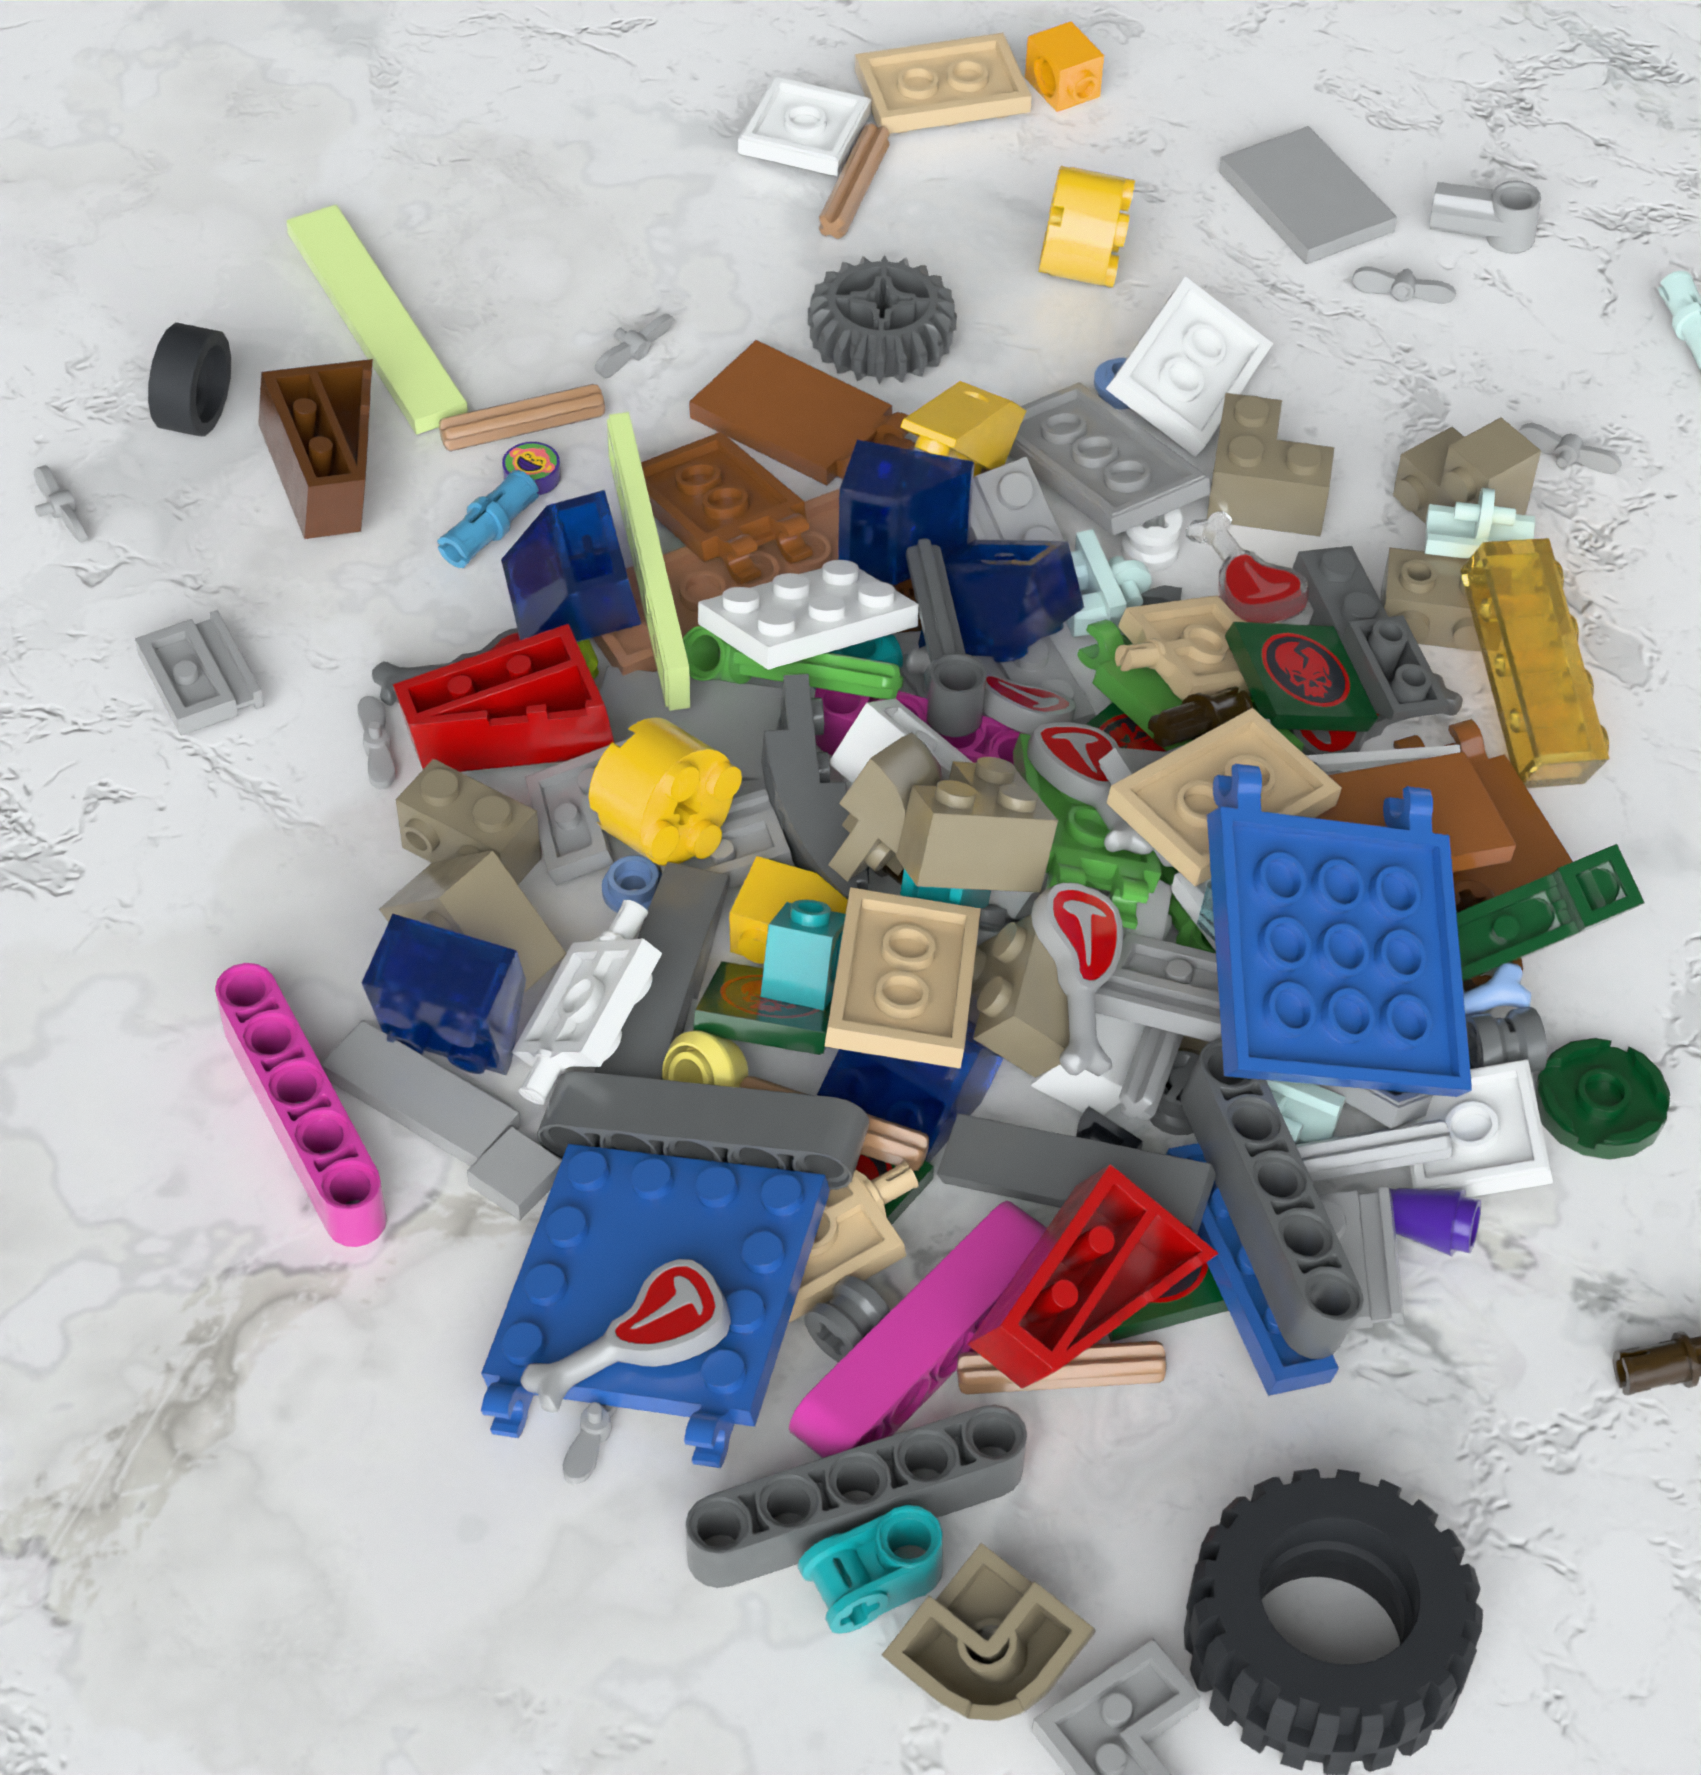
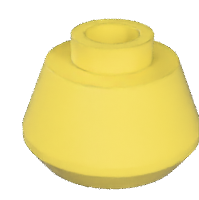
[662,1030,748,1088]

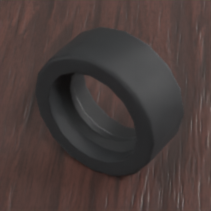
[148,322,231,437]

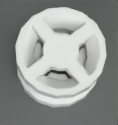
[1121,508,1183,572]

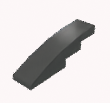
[594,862,730,1080]

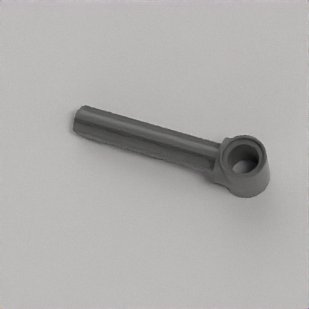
[906,538,987,737]

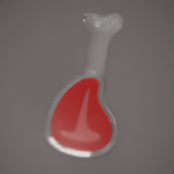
[1185,511,1309,624]

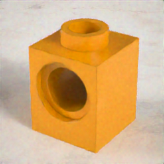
[1025,21,1104,112]

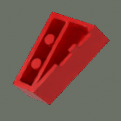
[393,624,615,772]
[967,1164,1219,1389]

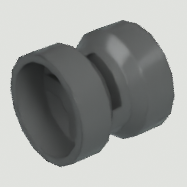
[1466,1007,1547,1073]

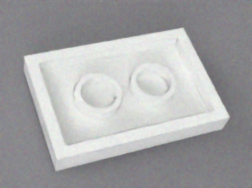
[1106,276,1273,457]
[698,560,919,670]

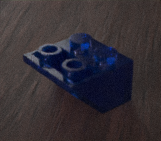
[838,440,974,585]
[501,490,641,642]
[918,540,1085,663]
[361,914,526,1076]
[816,1020,1004,1163]

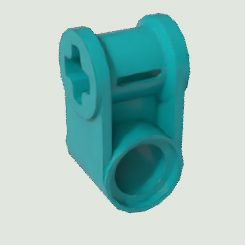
[797,1505,943,1634]

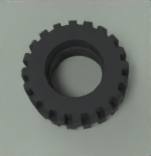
[1184,1468,1483,1775]

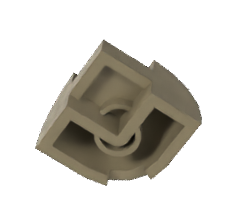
[828,732,943,882]
[882,1543,1096,1721]

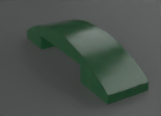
[1456,844,1645,982]

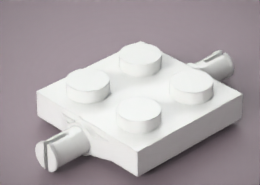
[512,900,662,1105]

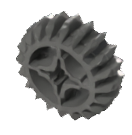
[807,255,957,385]

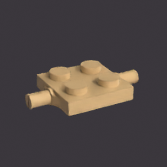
[1115,595,1282,702]
[788,1161,919,1324]

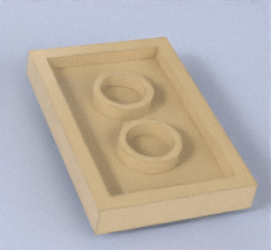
[855,33,1032,133]
[1107,708,1342,887]
[824,887,981,1068]

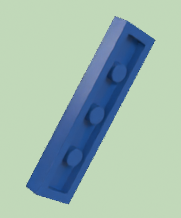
[1166,1143,1339,1396]

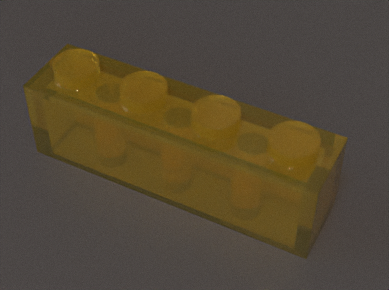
[1460,538,1610,789]

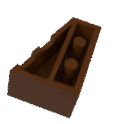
[258,359,373,539]

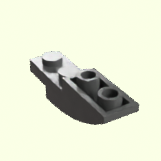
[1293,546,1450,720]
[761,674,868,899]

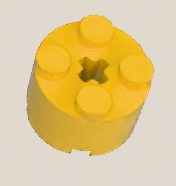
[1038,166,1135,288]
[588,717,742,866]

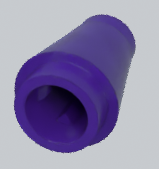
[1389,1188,1481,1257]

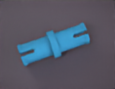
[437,470,539,568]

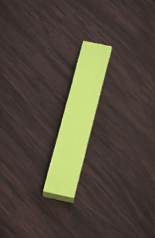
[286,204,468,435]
[606,412,690,711]

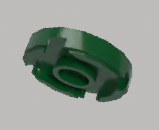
[1535,1038,1670,1160]

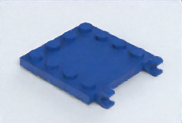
[1207,763,1472,1097]
[481,1144,830,1468]

